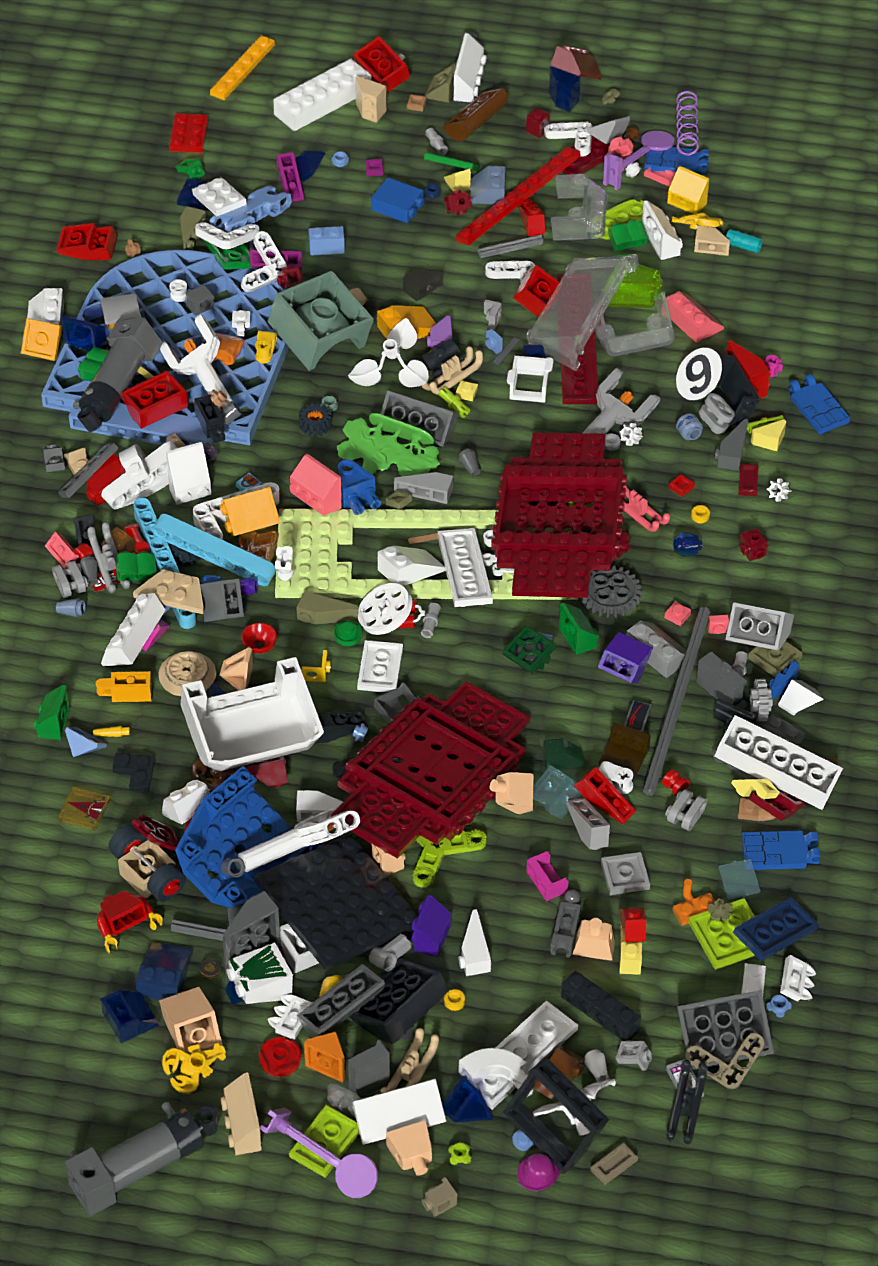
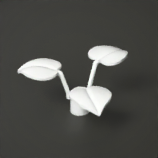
[348,318,429,387]
[532,1079,616,1135]

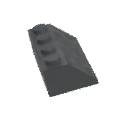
[380,390,459,447]
[297,964,385,1038]

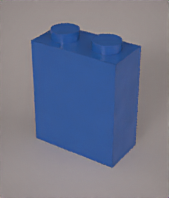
[371,178,425,223]

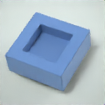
[485,329,503,354]

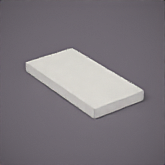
[352,1079,446,1144]

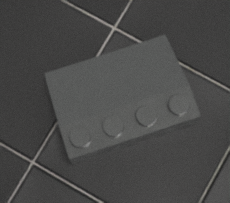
[222,891,281,985]
[678,990,774,1070]

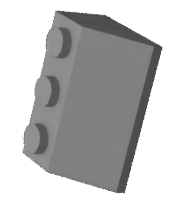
[725,602,794,651]
[627,621,686,678]

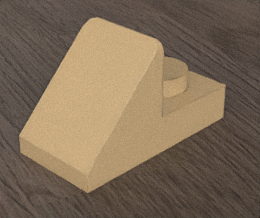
[63,448,88,475]

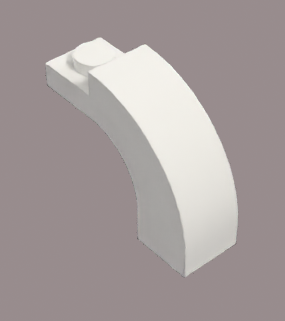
[119,444,149,485]
[459,1048,533,1097]

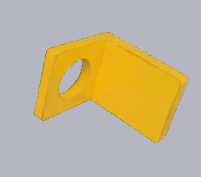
[302,650,331,682]

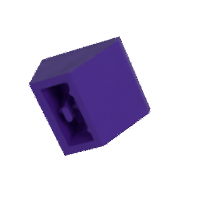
[598,632,653,683]
[412,895,451,958]

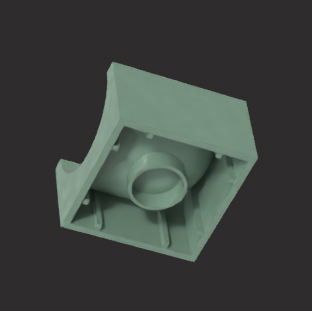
[268,271,374,371]

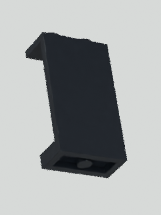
[716,355,760,426]

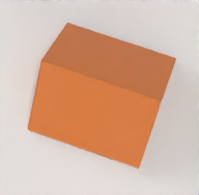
[304,1032,345,1083]

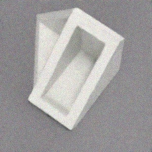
[778,680,823,715]

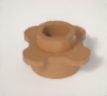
[125,239,140,259]
[210,389,229,407]

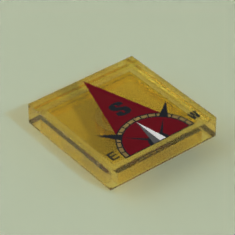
[58,787,111,831]

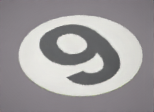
[676,348,722,400]

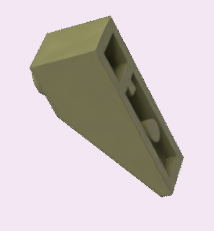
[297,591,358,624]

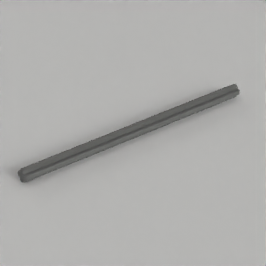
[643,607,710,796]

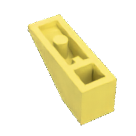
[620,922,642,975]

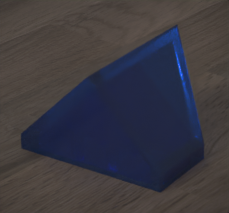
[295,151,325,182]
[442,1075,494,1123]

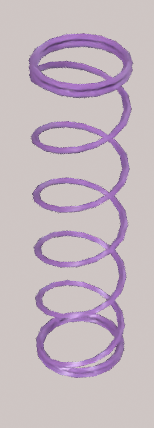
[677,91,699,155]

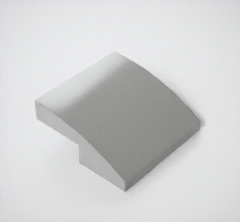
[100,294,141,325]

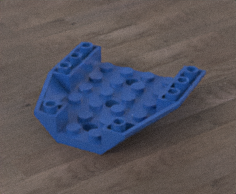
[175,766,323,908]

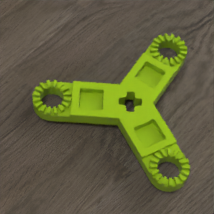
[413,829,487,888]

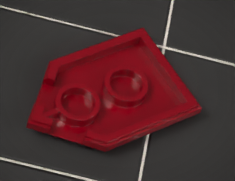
[132,814,179,855]

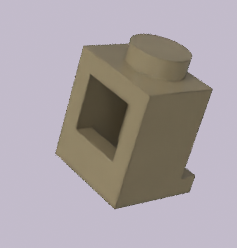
[421,1177,457,1217]

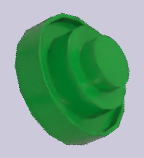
[334,621,362,646]

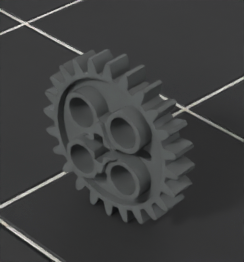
[582,566,642,618]

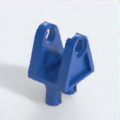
[338,459,381,515]

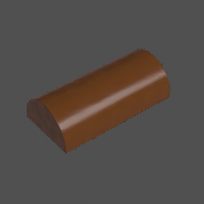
[443,88,508,141]

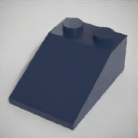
[136,942,193,1000]

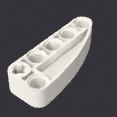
[101,441,178,509]

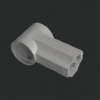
[369,934,412,971]

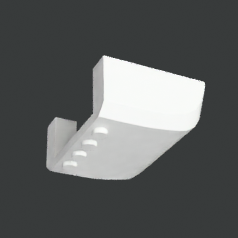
[181,657,324,771]

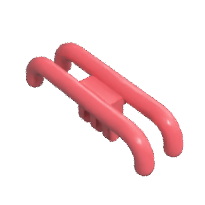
[622,486,670,532]

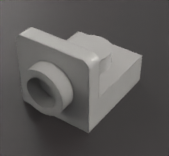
[484,300,502,330]
[616,1041,652,1070]

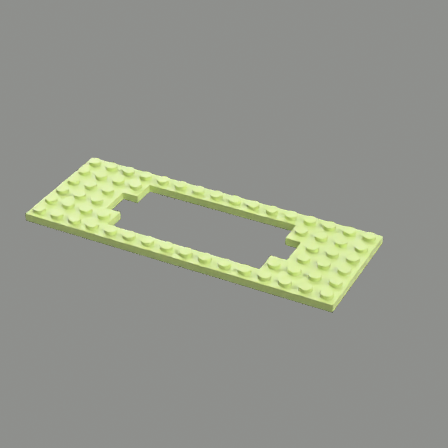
[275,509,578,600]

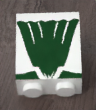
[227,943,293,1004]

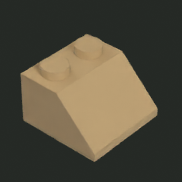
[355,76,386,123]

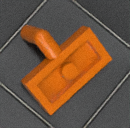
[673,879,715,926]

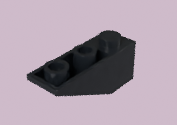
[315,712,369,743]

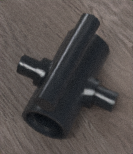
[421,338,465,379]
[713,699,757,734]

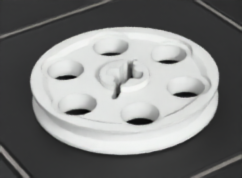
[358,583,412,635]

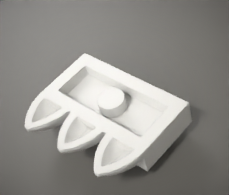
[780,955,816,1001]
[268,995,312,1040]

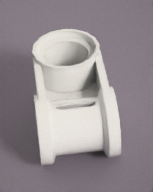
[599,761,633,794]

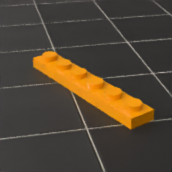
[210,35,275,100]

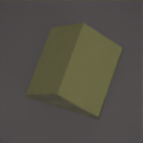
[425,63,457,103]

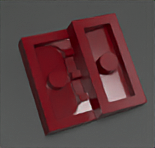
[749,787,805,821]

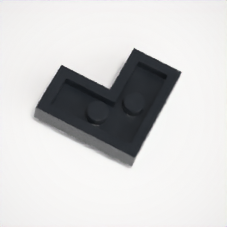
[112,753,155,792]

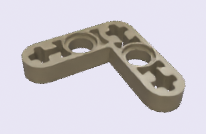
[686,1033,764,1089]

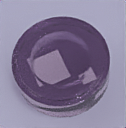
[203,443,218,461]

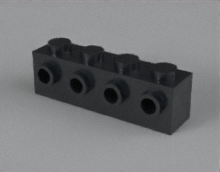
[561,970,641,1041]

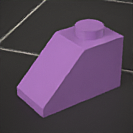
[427,316,452,350]

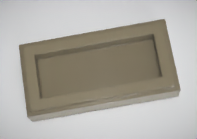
[590,1142,638,1185]

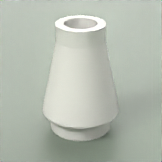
[585,1050,609,1082]

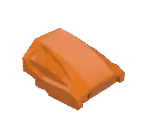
[205,333,245,365]

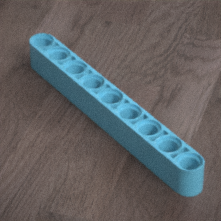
[133,498,196,629]

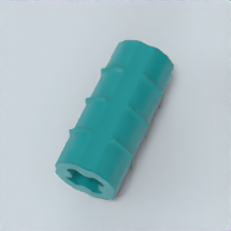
[726,229,763,254]

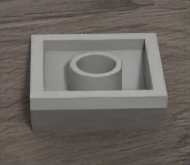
[586,116,630,144]

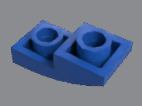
[768,661,799,699]

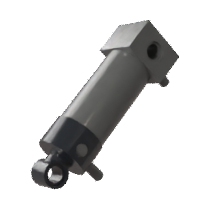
[73,318,163,432]
[65,1102,218,1217]

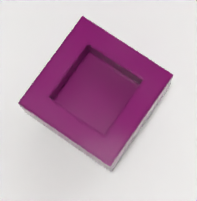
[365,159,383,176]

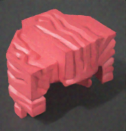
[607,136,634,169]

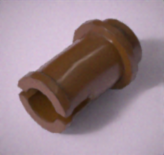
[622,127,639,142]

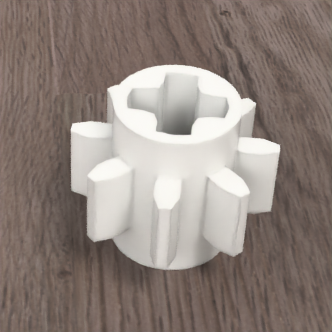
[620,423,643,446]
[767,479,791,502]

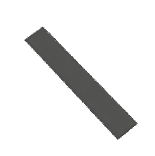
[492,337,520,365]

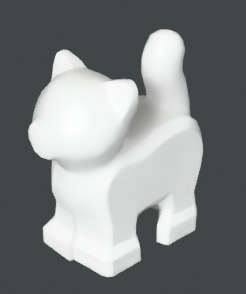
[275,546,295,581]

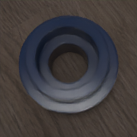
[424,184,441,199]

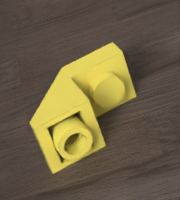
[731,779,780,799]

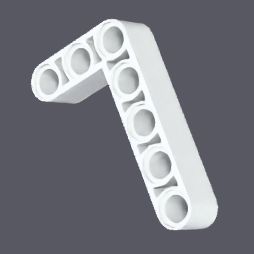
[193,482,280,540]

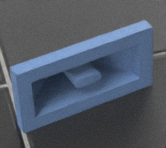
[65,727,107,757]

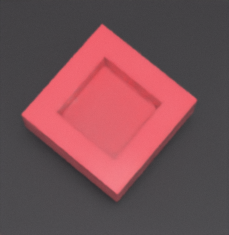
[665,601,691,626]
[707,615,729,634]

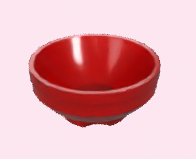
[242,623,277,654]

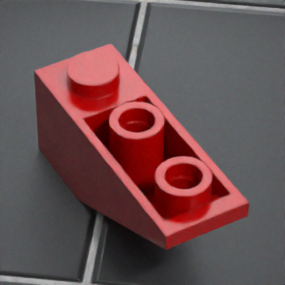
[518,199,545,236]

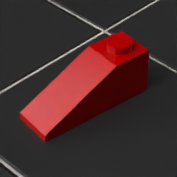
[573,767,636,825]
[619,907,646,942]

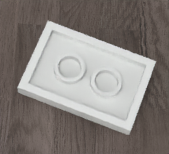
[192,178,247,216]
[357,640,403,693]

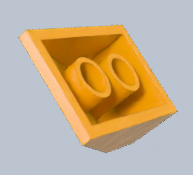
[377,306,436,339]

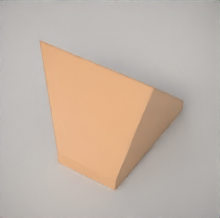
[220,647,253,691]

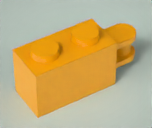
[96,671,152,702]

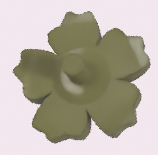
[602,88,620,104]
[707,898,733,921]

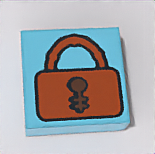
[236,473,262,491]

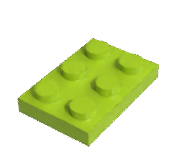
[289,1105,360,1178]

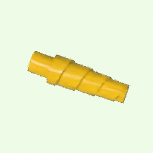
[93,726,130,737]

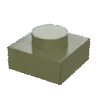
[385,490,412,509]

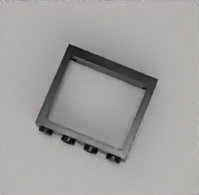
[503,1058,609,1174]

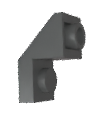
[43,444,65,472]

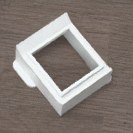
[507,356,553,402]

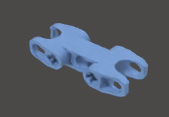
[210,186,292,233]

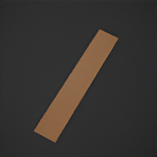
[408,533,438,544]

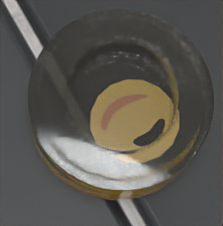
[200,958,221,980]

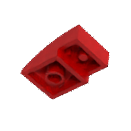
[56,223,117,260]

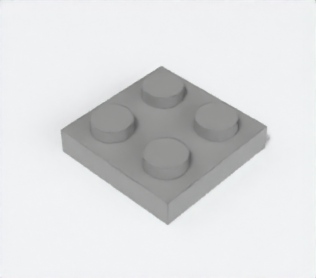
[601,852,650,895]

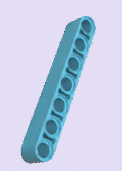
[152,514,277,586]

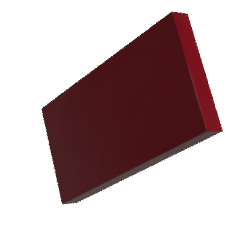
[550,136,610,181]

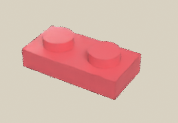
[45,532,79,569]

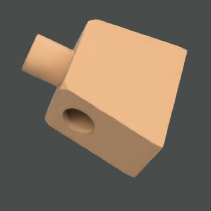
[490,772,534,814]
[573,918,615,961]
[386,1120,432,1175]

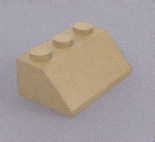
[221,1073,261,1155]

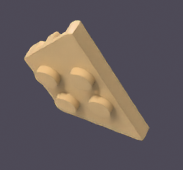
[133,569,204,614]

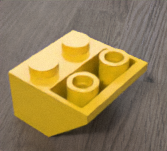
[667,166,709,214]

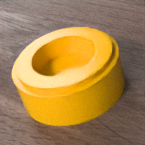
[691,505,710,523]
[444,989,465,1011]

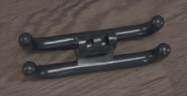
[666,1059,708,1145]

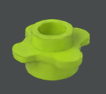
[449,1143,471,1165]

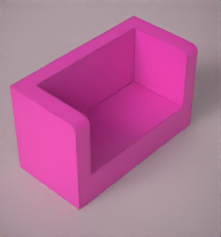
[526,851,568,901]

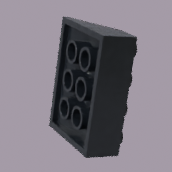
[349,958,449,1044]

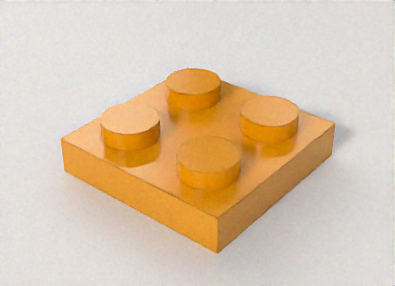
[21,318,62,361]

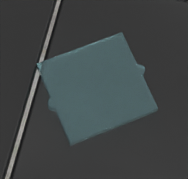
[718,859,760,900]

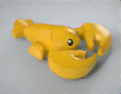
[672,213,724,229]
[162,1043,226,1094]

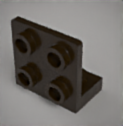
[599,722,651,778]

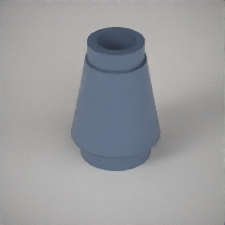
[56,598,86,617]

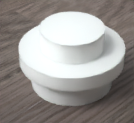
[626,162,641,178]

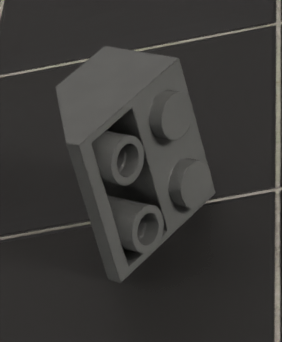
[200,579,244,622]

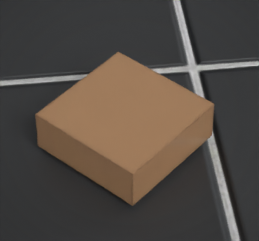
[407,94,427,112]

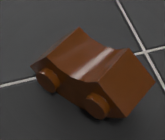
[534,1047,585,1099]

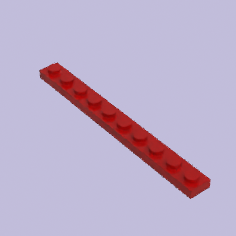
[455,147,581,246]

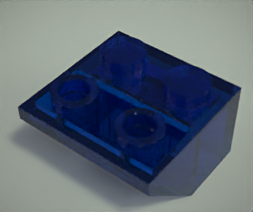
[100,990,159,1044]

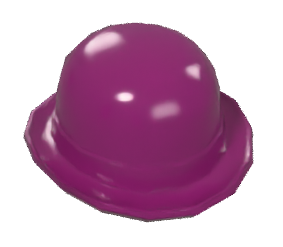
[517,1153,560,1191]

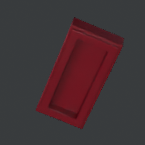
[738,464,759,496]

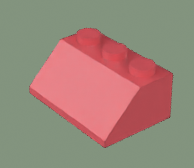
[664,291,724,343]
[290,454,341,516]

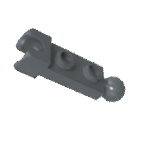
[550,889,581,958]

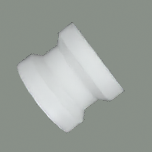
[170,280,187,302]

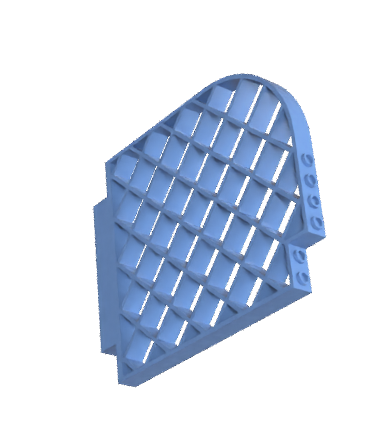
[41,250,289,454]

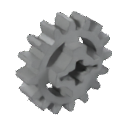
[750,679,773,721]

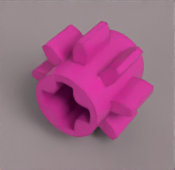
[763,355,783,377]

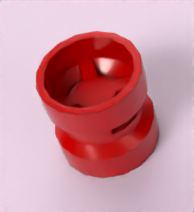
[662,769,690,796]

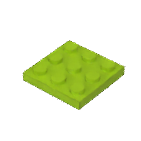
[688,898,755,970]

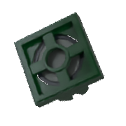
[502,625,557,674]

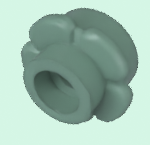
[320,396,338,412]

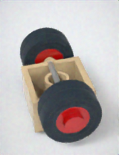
[108,824,186,902]

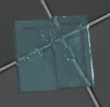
[533,765,582,819]

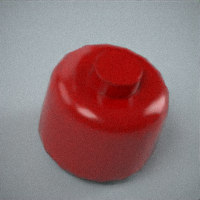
[74,543,94,563]

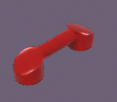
[125,523,151,554]

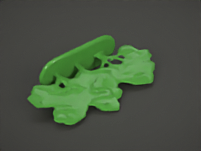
[337,413,440,476]

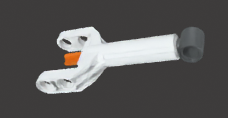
[160,314,242,425]
[221,810,360,877]

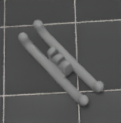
[88,522,130,593]

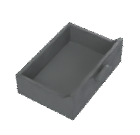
[696,652,747,705]
[374,683,421,724]
[348,1040,390,1100]

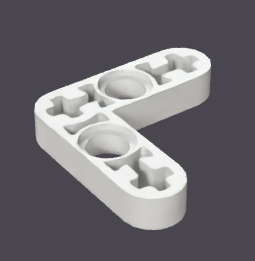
[544,122,592,156]
[195,223,259,249]
[241,231,287,292]
[485,261,535,284]

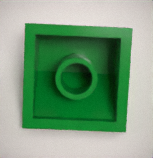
[559,603,599,655]
[34,685,70,740]

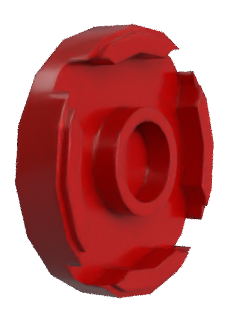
[259,1037,302,1077]

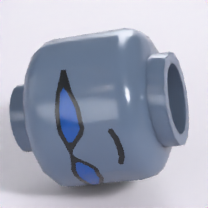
[676,414,703,441]

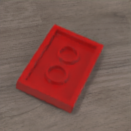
[169,113,208,153]

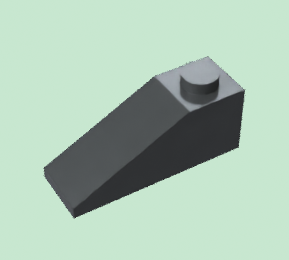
[715,419,748,471]

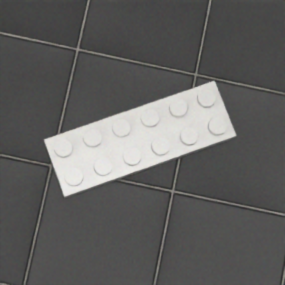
[438,528,493,607]
[460,1001,578,1110]

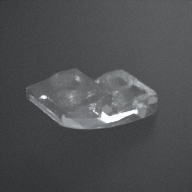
[327,1084,361,1116]

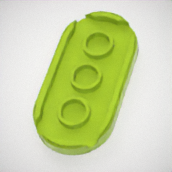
[592,199,644,240]

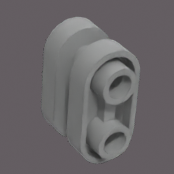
[699,393,735,434]
[52,561,88,598]
[665,789,708,831]

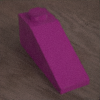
[275,152,304,203]
[249,250,302,272]

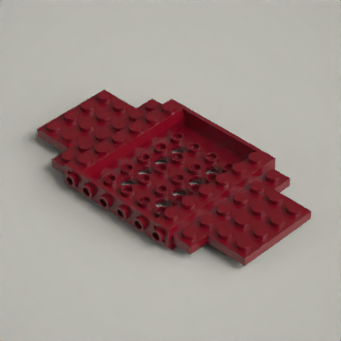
[491,433,627,598]
[331,681,531,859]

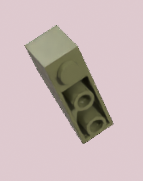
[180,206,208,251]

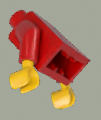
[97,891,163,953]

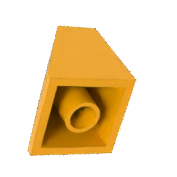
[219,487,280,536]

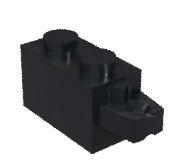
[194,394,225,443]

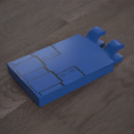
[644,147,709,173]
[788,374,850,434]
[742,831,821,870]

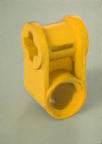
[255,331,277,363]

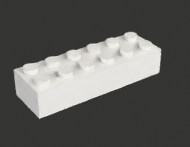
[273,59,371,131]
[714,715,843,810]

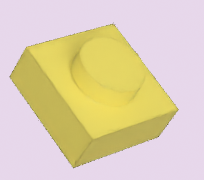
[456,381,478,401]

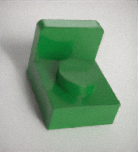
[175,158,205,182]

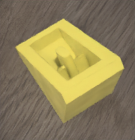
[444,169,471,192]
[751,419,786,451]

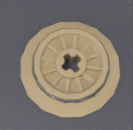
[158,651,216,696]

